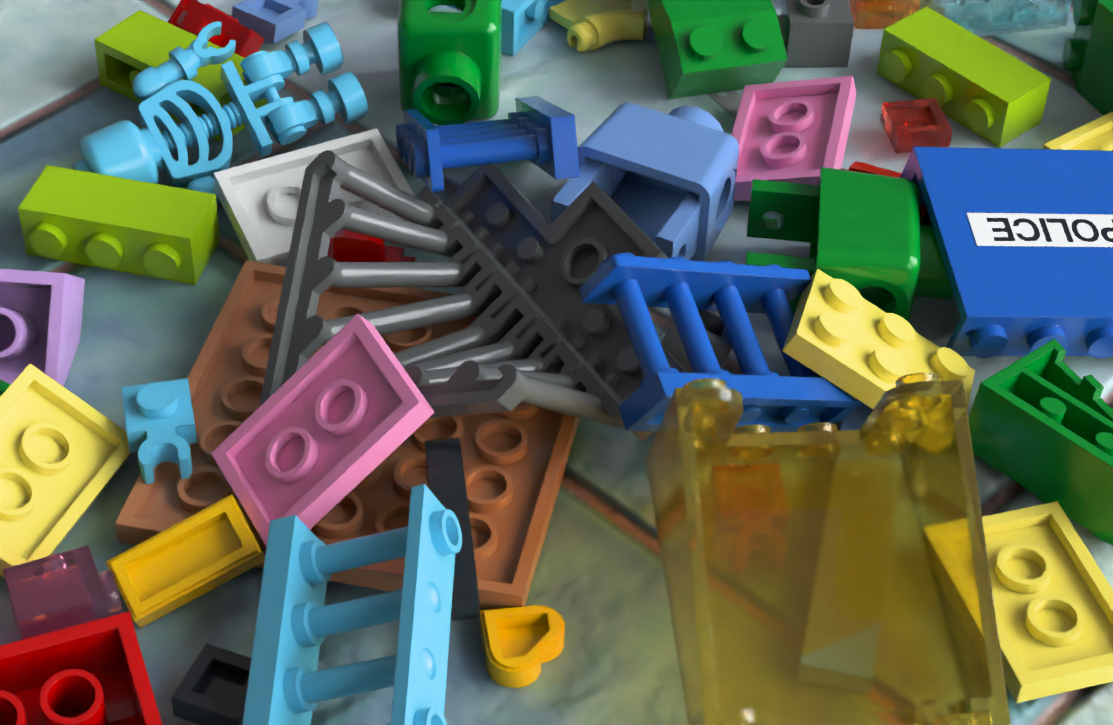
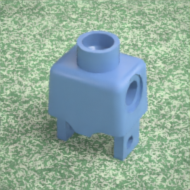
[551,103,739,261]

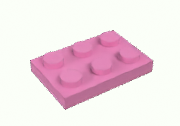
[732,76,856,202]
[211,314,435,546]

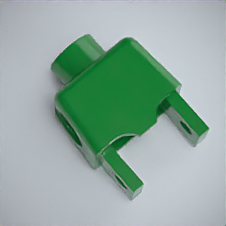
[397,0,502,126]
[745,167,953,323]

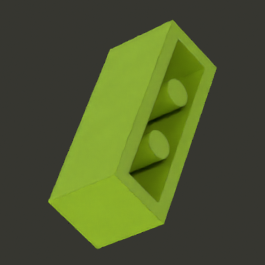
[877,6,1051,148]
[94,10,267,142]
[18,165,220,285]

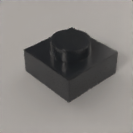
[171,643,251,725]

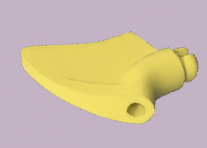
[549,0,648,52]

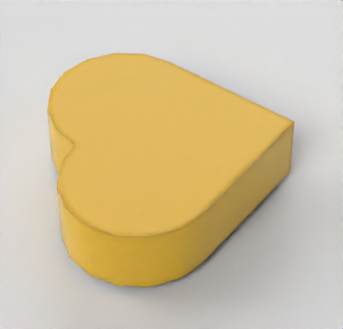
[479,605,565,688]

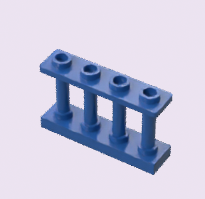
[396,96,580,192]
[579,252,862,434]

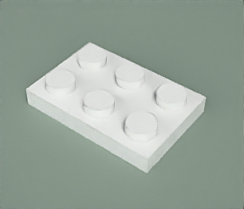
[214,128,415,267]

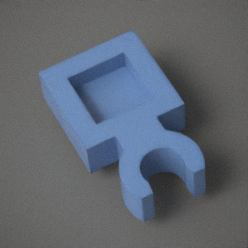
[231,0,319,44]

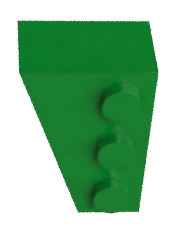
[959,339,1113,546]

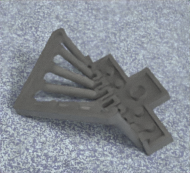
[259,150,688,441]

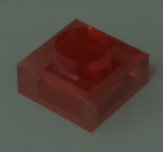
[880,98,953,154]

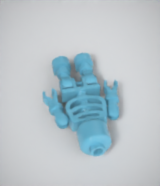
[72,22,369,206]

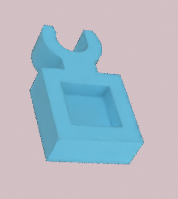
[121,378,197,484]

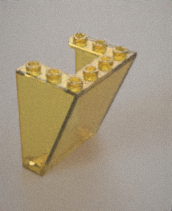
[646,373,1011,725]

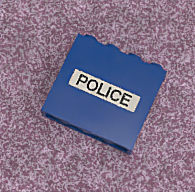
[900,147,1113,359]

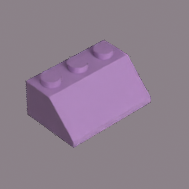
[0,269,85,387]

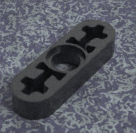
[424,437,480,621]

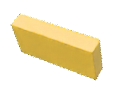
[105,494,265,628]

